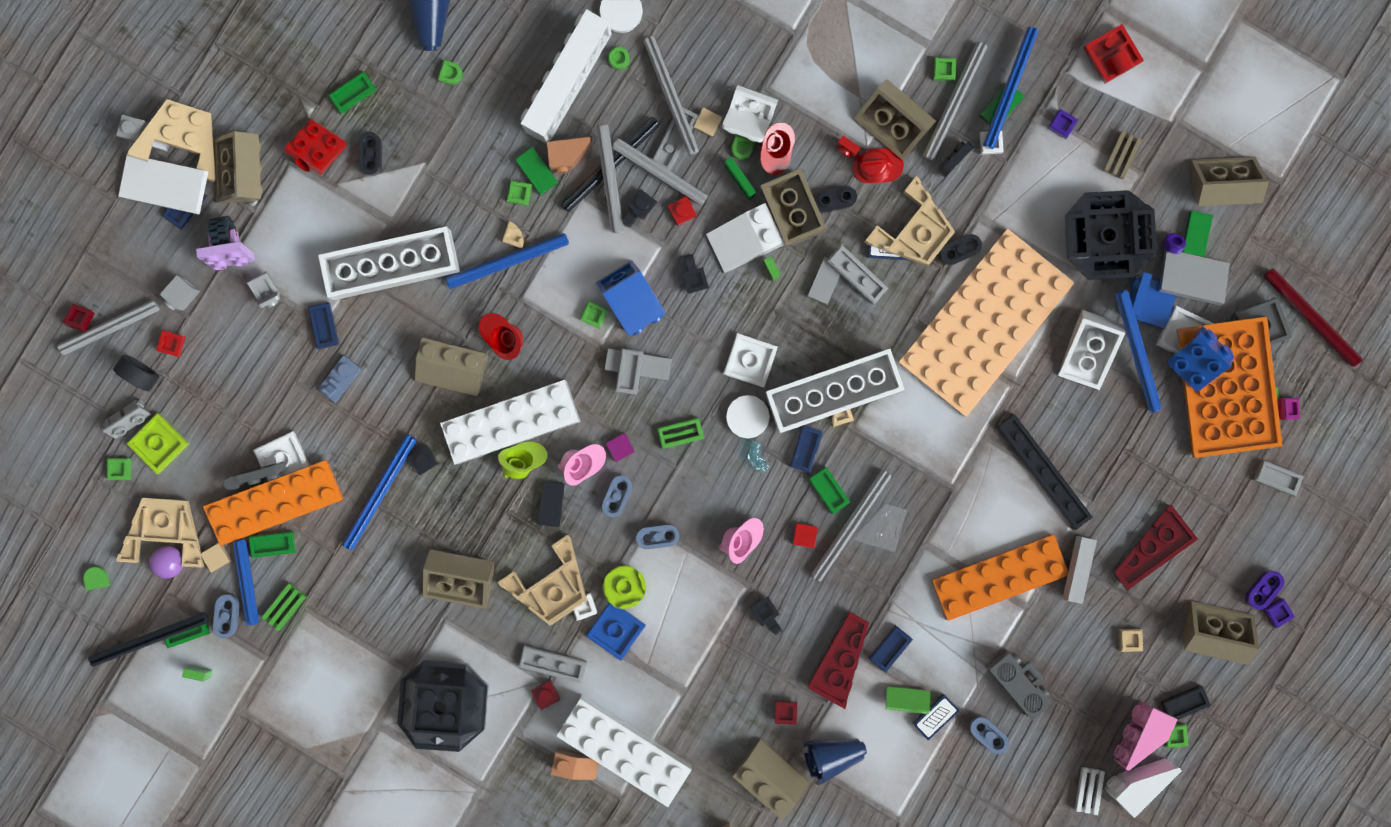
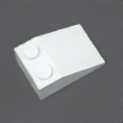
[706,203,784,273]
[1058,310,1125,390]
[1104,758,1182,818]

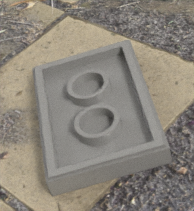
[1159,250,1230,306]

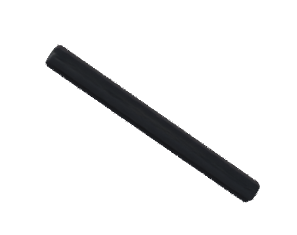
[561,117,660,212]
[88,612,209,667]

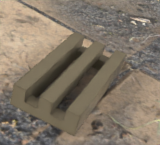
[1103,130,1142,179]

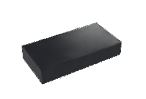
[538,482,565,527]
[1161,685,1211,720]

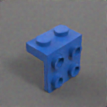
[1130,272,1176,328]
[1168,326,1234,391]

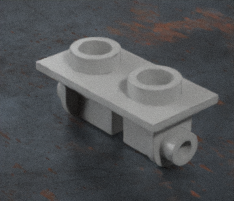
[103,400,152,439]

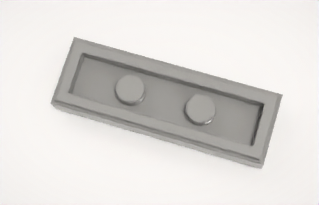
[652,107,699,172]
[826,244,888,304]
[605,349,672,381]
[1062,536,1097,604]
[518,645,587,683]

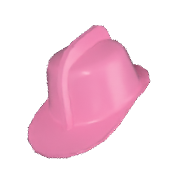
[557,444,606,485]
[719,518,764,564]

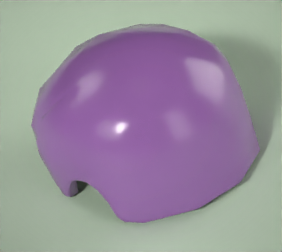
[149,546,184,579]

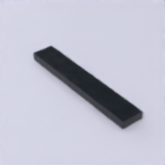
[996,413,1093,530]

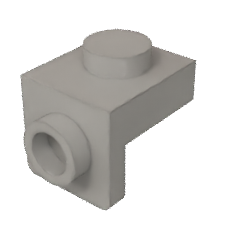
[247,271,280,309]

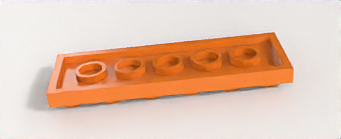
[203,459,344,546]
[931,534,1068,621]

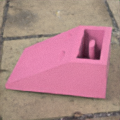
[1114,701,1178,771]

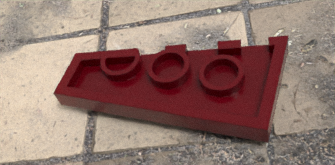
[1113,504,1198,591]
[807,611,869,709]

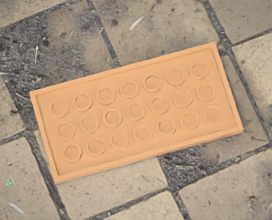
[898,228,1074,417]

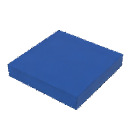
[586,603,646,661]

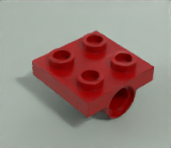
[1083,24,1144,84]
[284,119,347,175]

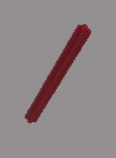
[1264,268,1363,367]

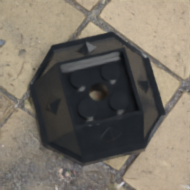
[1065,190,1157,280]
[397,660,489,752]

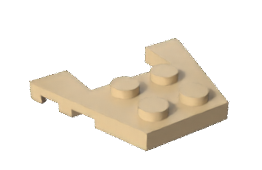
[127,99,215,182]
[864,176,955,266]
[116,498,204,568]
[497,535,587,625]

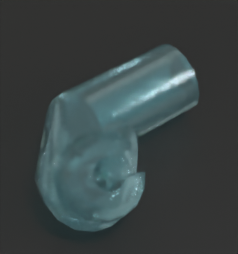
[748,441,769,473]

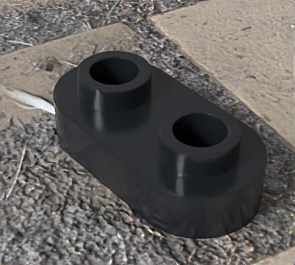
[359,132,382,176]
[939,141,975,178]
[814,186,857,213]
[939,234,982,266]

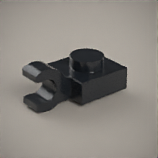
[623,189,658,228]
[682,254,709,294]
[750,596,782,636]

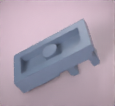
[318,356,362,403]

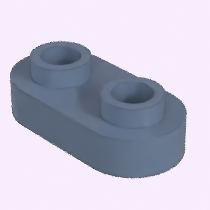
[602,475,632,517]
[636,524,680,549]
[213,594,240,638]
[969,716,1009,754]

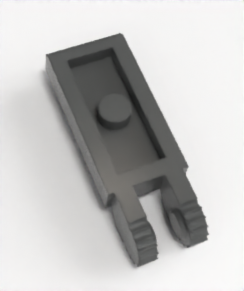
[223,461,286,490]

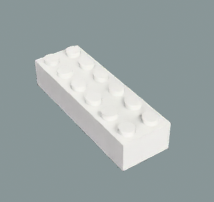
[520,9,612,145]
[318,227,460,300]
[765,349,905,433]
[440,380,581,465]
[557,695,692,807]

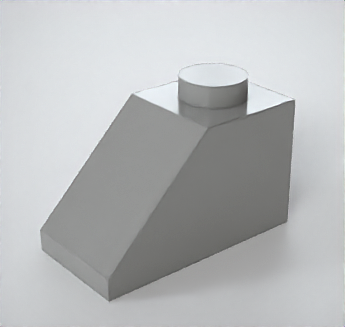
[116,115,169,152]

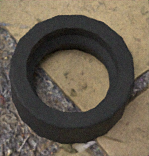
[113,355,159,391]

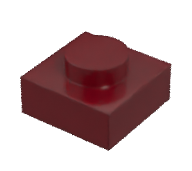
[62,304,95,332]
[531,680,561,710]
[774,701,798,725]

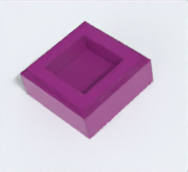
[1277,398,1300,420]
[606,433,635,462]

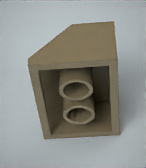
[854,79,936,160]
[214,131,262,203]
[1190,157,1269,207]
[760,168,827,246]
[415,338,489,397]
[423,550,494,609]
[1183,601,1260,665]
[732,739,809,820]

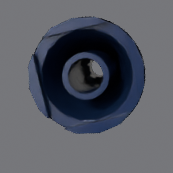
[408,0,450,51]
[804,738,867,785]

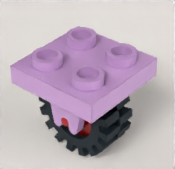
[196,216,255,270]

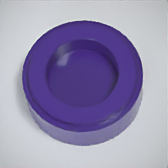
[1162,233,1186,254]

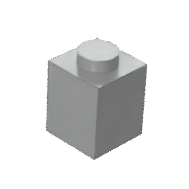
[160,275,200,311]

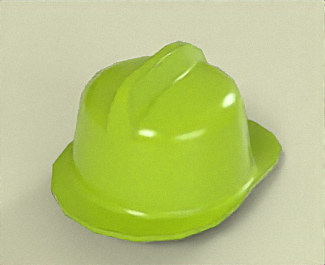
[498,442,547,479]

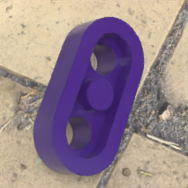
[1246,570,1284,610]

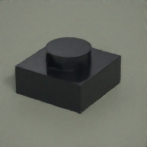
[408,446,439,475]

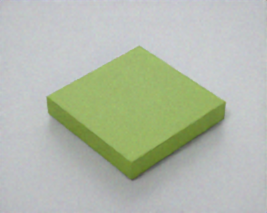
[126,413,190,474]

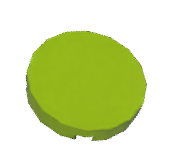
[603,565,646,609]

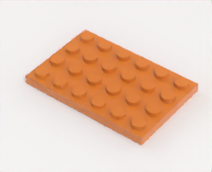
[1176,317,1283,458]

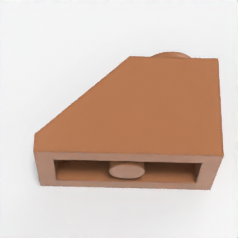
[547,137,592,174]
[550,748,599,780]

